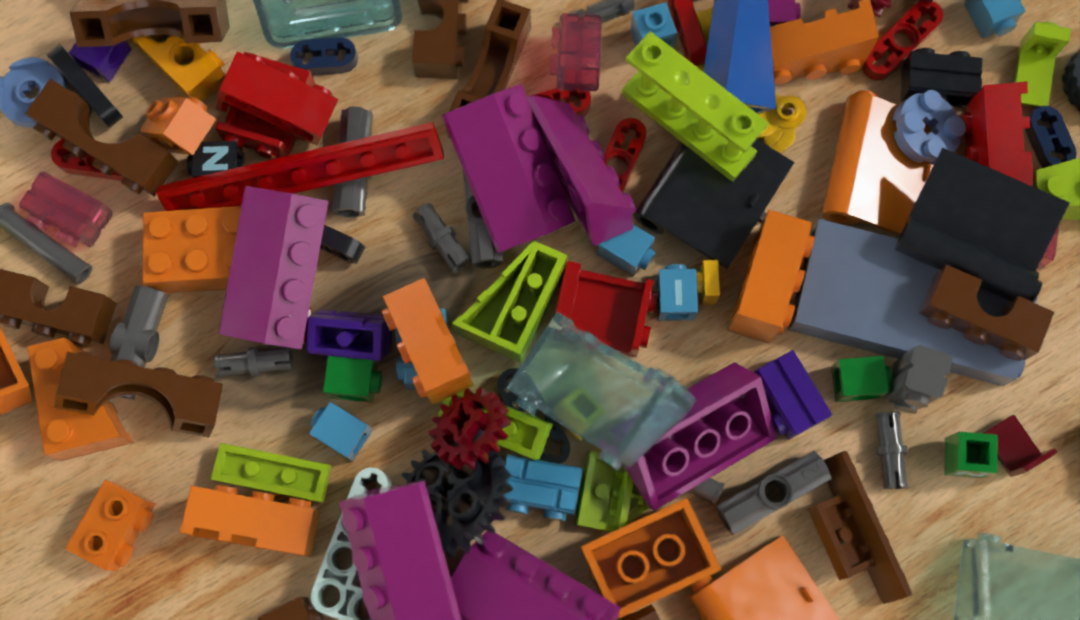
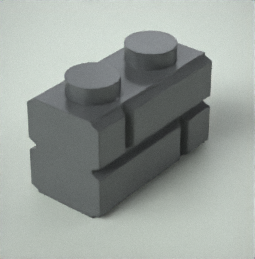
[885,345,952,414]

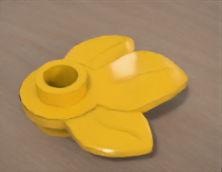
[758,93,807,153]

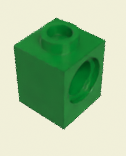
[323,356,382,403]
[831,356,892,402]

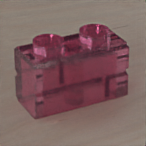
[550,13,602,92]
[19,171,113,248]

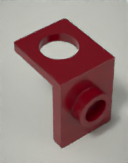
[982,415,1058,477]

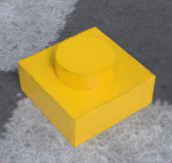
[696,260,720,305]

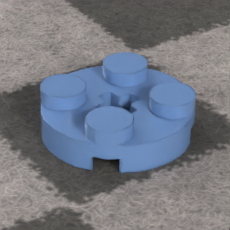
[0,57,69,128]
[892,90,966,164]

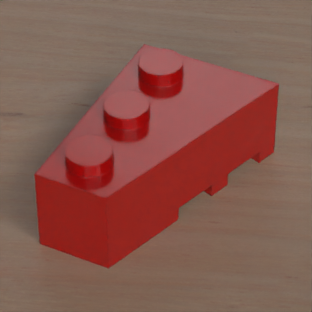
[216,51,339,146]
[959,81,1034,187]

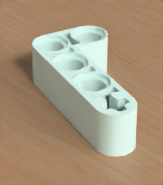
[311,467,392,620]

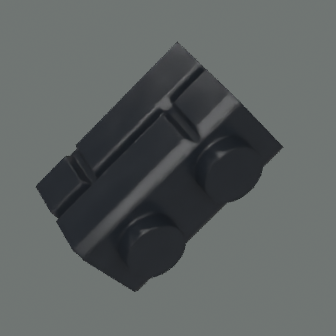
[900,48,982,108]

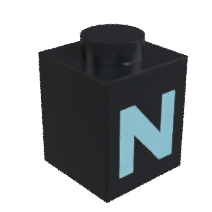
[187,141,244,178]

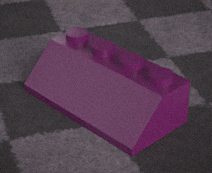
[441,84,575,253]
[527,95,636,247]
[218,186,329,349]
[611,362,777,511]
[339,481,461,620]
[451,531,621,620]

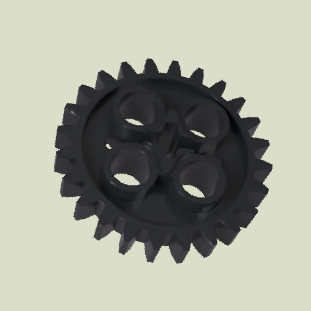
[401,443,513,557]

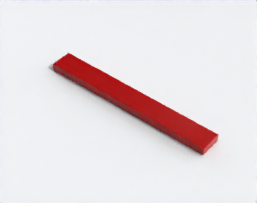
[156,122,444,211]

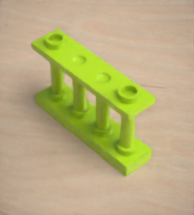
[621,31,769,182]

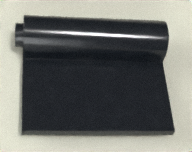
[633,139,795,269]
[894,148,1070,302]

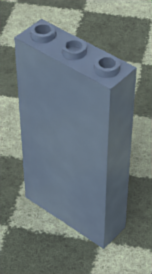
[788,219,1038,386]

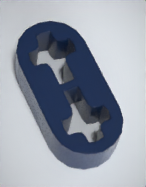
[290,37,358,76]
[1025,106,1077,168]

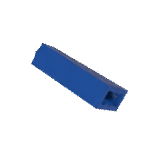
[704,0,776,114]

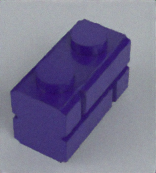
[307,309,392,361]
[753,350,832,441]

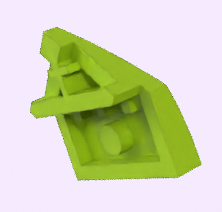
[574,450,651,533]

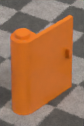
[822,90,934,236]
[688,535,840,620]

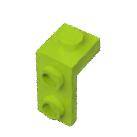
[1014,22,1071,109]

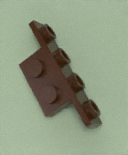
[807,451,912,604]

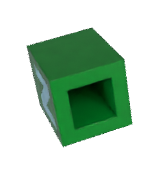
[944,432,998,478]

